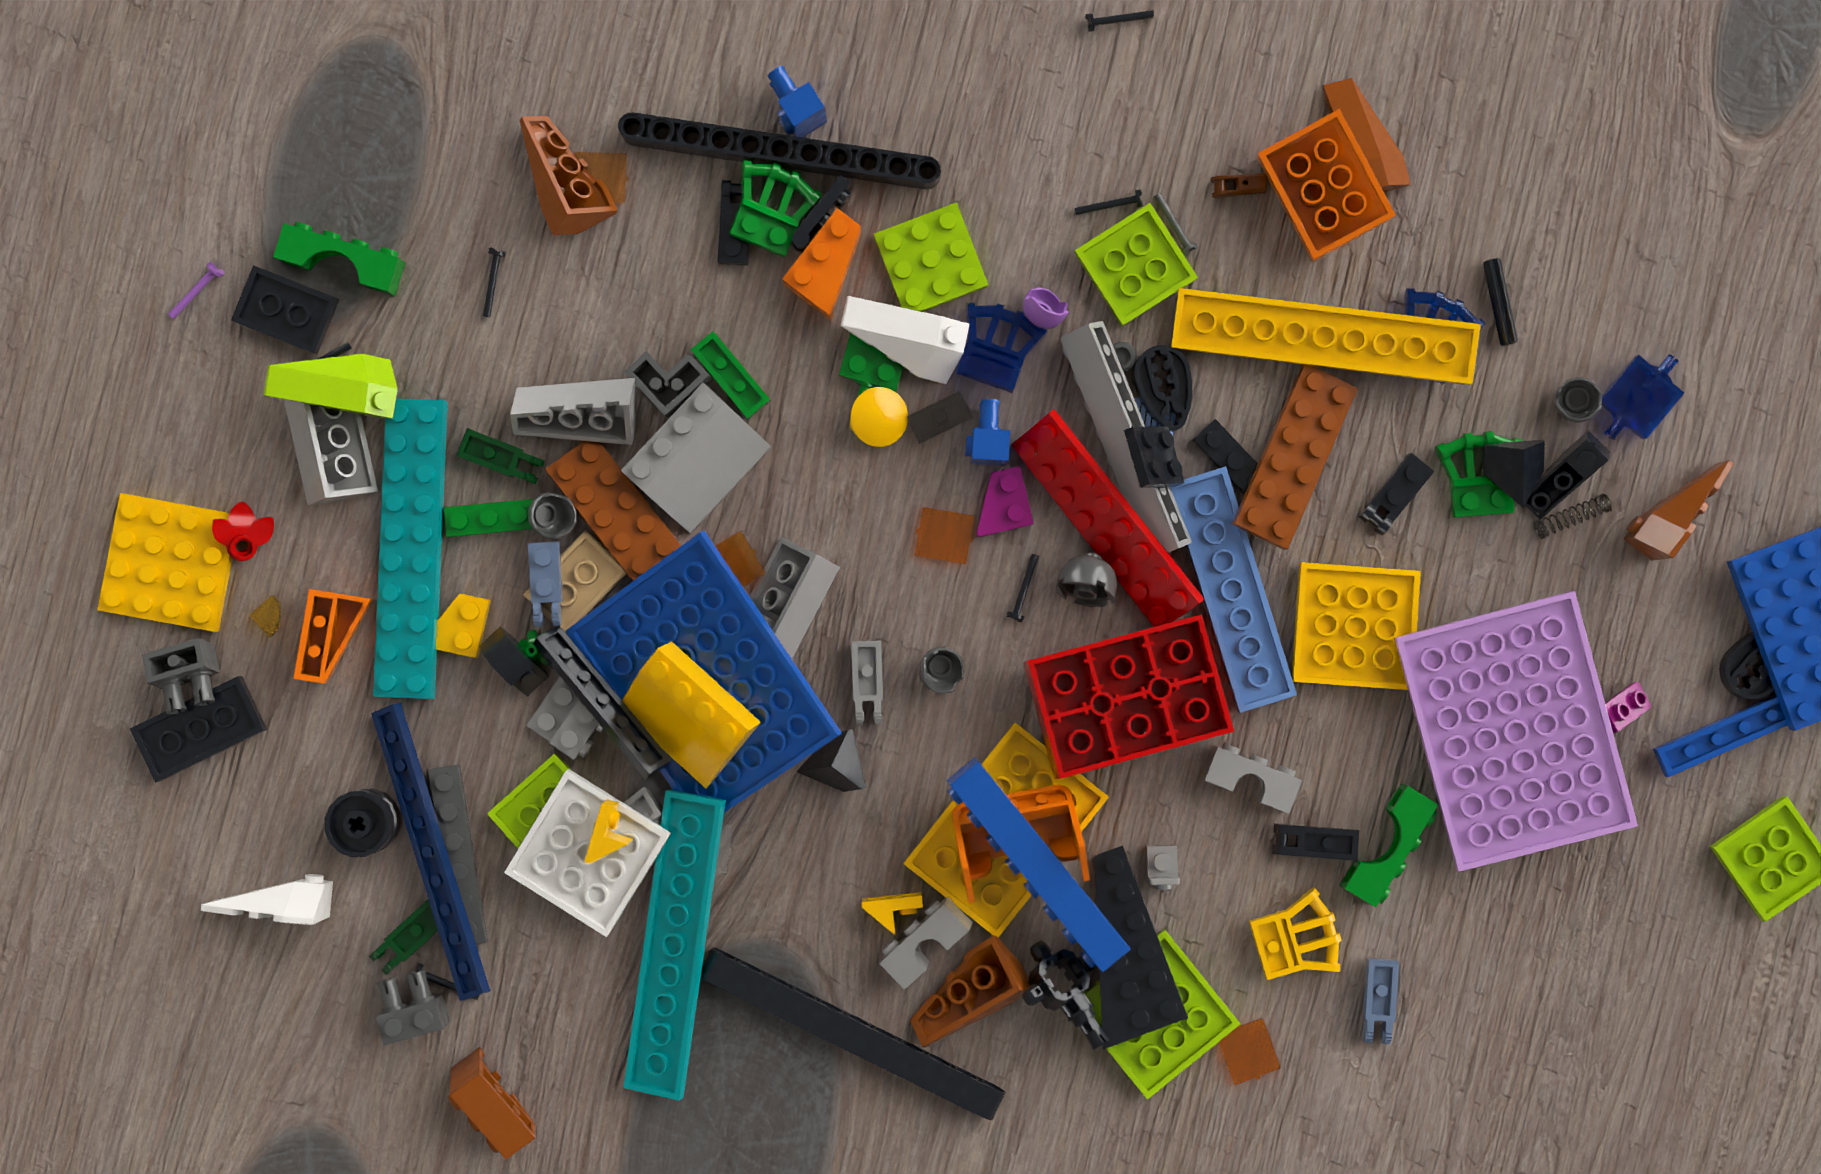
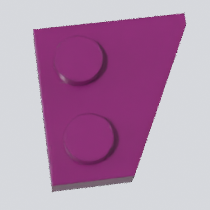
[977,466,1034,538]

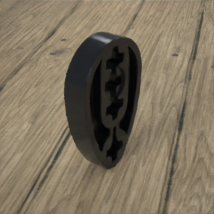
[1132,345,1192,432]
[1719,632,1774,699]

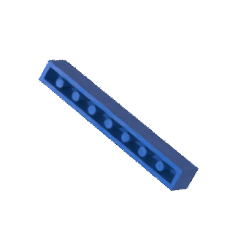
[947,757,1131,972]

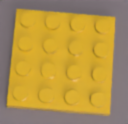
[97,493,233,632]
[1291,562,1421,690]

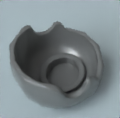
[1555,377,1602,423]
[528,493,577,539]
[919,646,964,694]

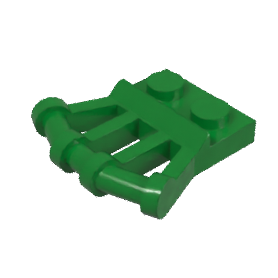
[729,160,822,258]
[1435,431,1522,518]

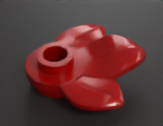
[212,501,274,561]

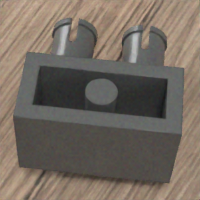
[142,638,220,714]
[376,969,450,1045]

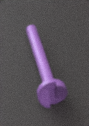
[168,261,225,319]

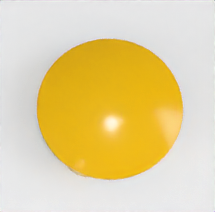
[850,387,908,447]

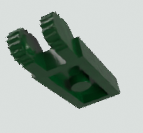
[456,428,545,484]
[369,899,438,975]

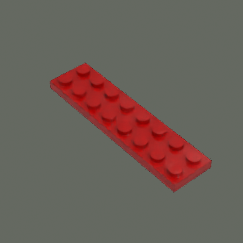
[1011,409,1204,627]

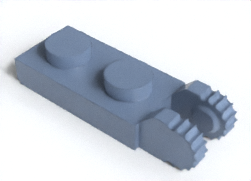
[528,542,563,627]
[1363,958,1399,1044]

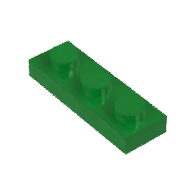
[690,331,771,419]
[444,499,533,538]

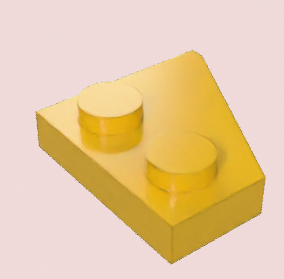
[436,593,491,658]

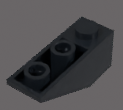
[1525,430,1610,520]

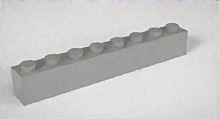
[1060,321,1192,552]

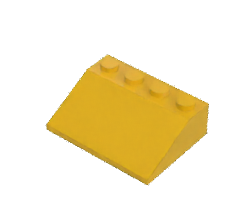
[622,642,761,788]

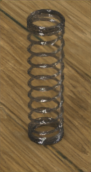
[1533,493,1612,539]

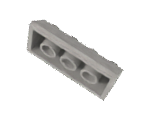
[284,400,378,505]
[749,536,840,659]

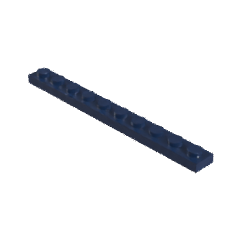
[371,703,491,1001]

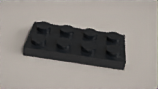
[130,676,267,783]

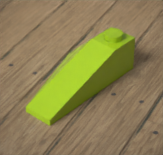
[263,354,397,418]

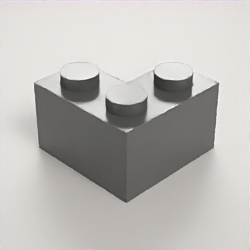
[624,351,713,419]

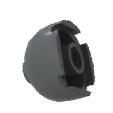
[1056,553,1117,607]

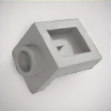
[624,787,662,826]
[1146,845,1180,890]

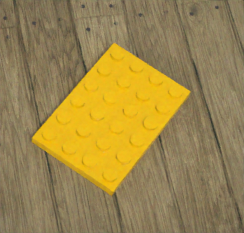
[903,722,1109,938]

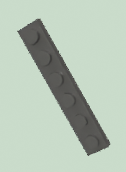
[428,764,488,944]

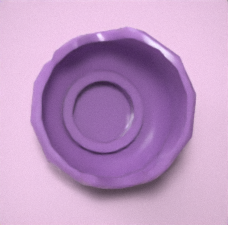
[1023,287,1069,329]

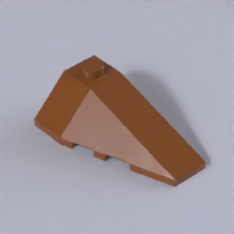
[1322,78,1411,192]
[1624,460,1734,561]

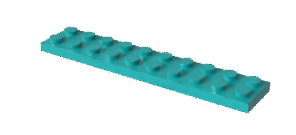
[373,399,448,699]
[623,790,726,1101]

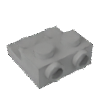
[526,677,604,760]

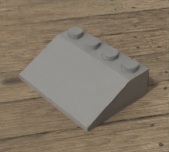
[621,383,771,534]

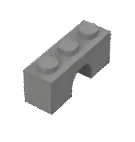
[1201,743,1302,814]
[879,897,973,990]

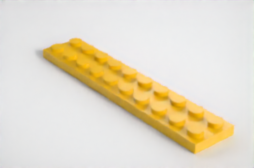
[1171,288,1481,385]

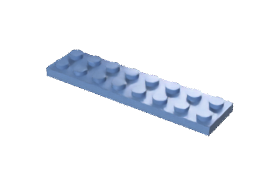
[1170,466,1297,713]

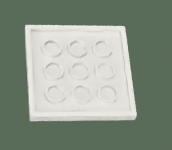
[504,769,671,937]

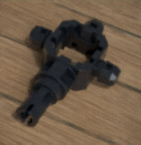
[1022,940,1110,1050]

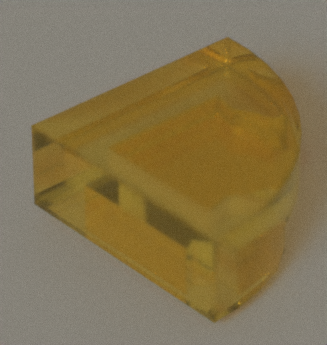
[249,595,281,637]

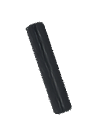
[1483,258,1518,346]

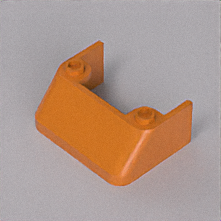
[952,785,1090,903]

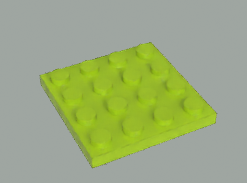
[1085,928,1241,1100]

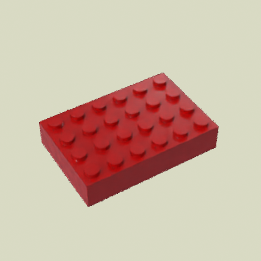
[1023,614,1235,779]

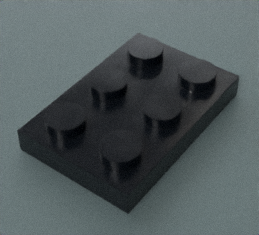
[231,265,339,355]

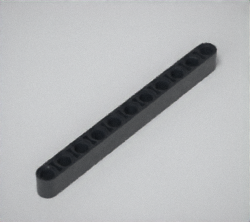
[618,112,941,189]
[701,947,1006,1120]

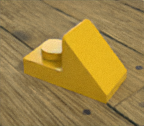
[584,799,633,864]
[862,892,923,935]

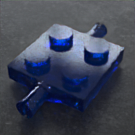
[1602,354,1684,440]

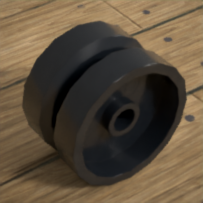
[324,788,401,857]

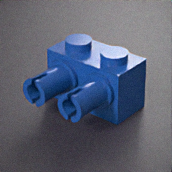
[767,66,827,137]
[965,399,1010,466]

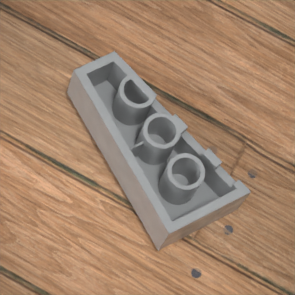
[510,378,638,445]

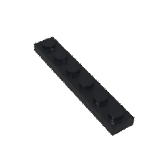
[533,626,671,780]

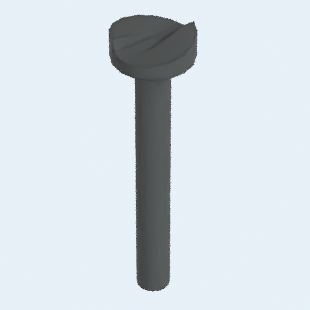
[1154,193,1198,257]

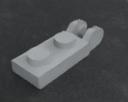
[851,641,883,725]

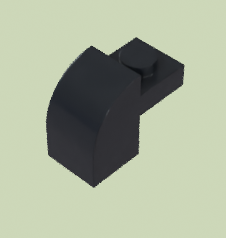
[479,626,549,697]

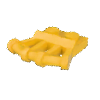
[1248,887,1342,980]

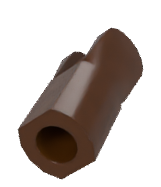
[1211,173,1267,198]

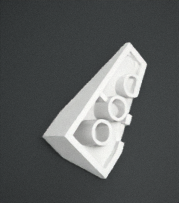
[841,296,970,384]
[201,874,333,925]

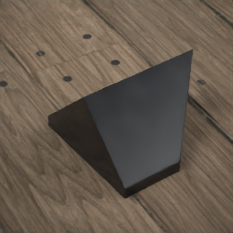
[1483,440,1545,508]
[796,729,866,792]

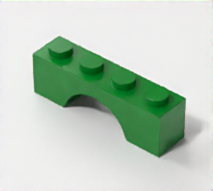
[273,221,405,296]
[1339,784,1439,908]

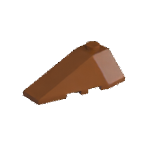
[519,116,618,236]
[910,936,1030,1047]

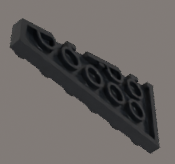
[1095,845,1188,1049]

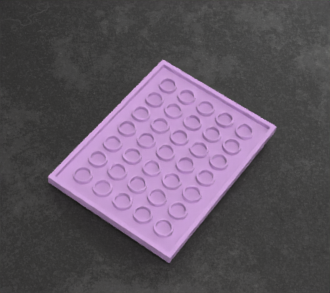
[1394,591,1638,872]

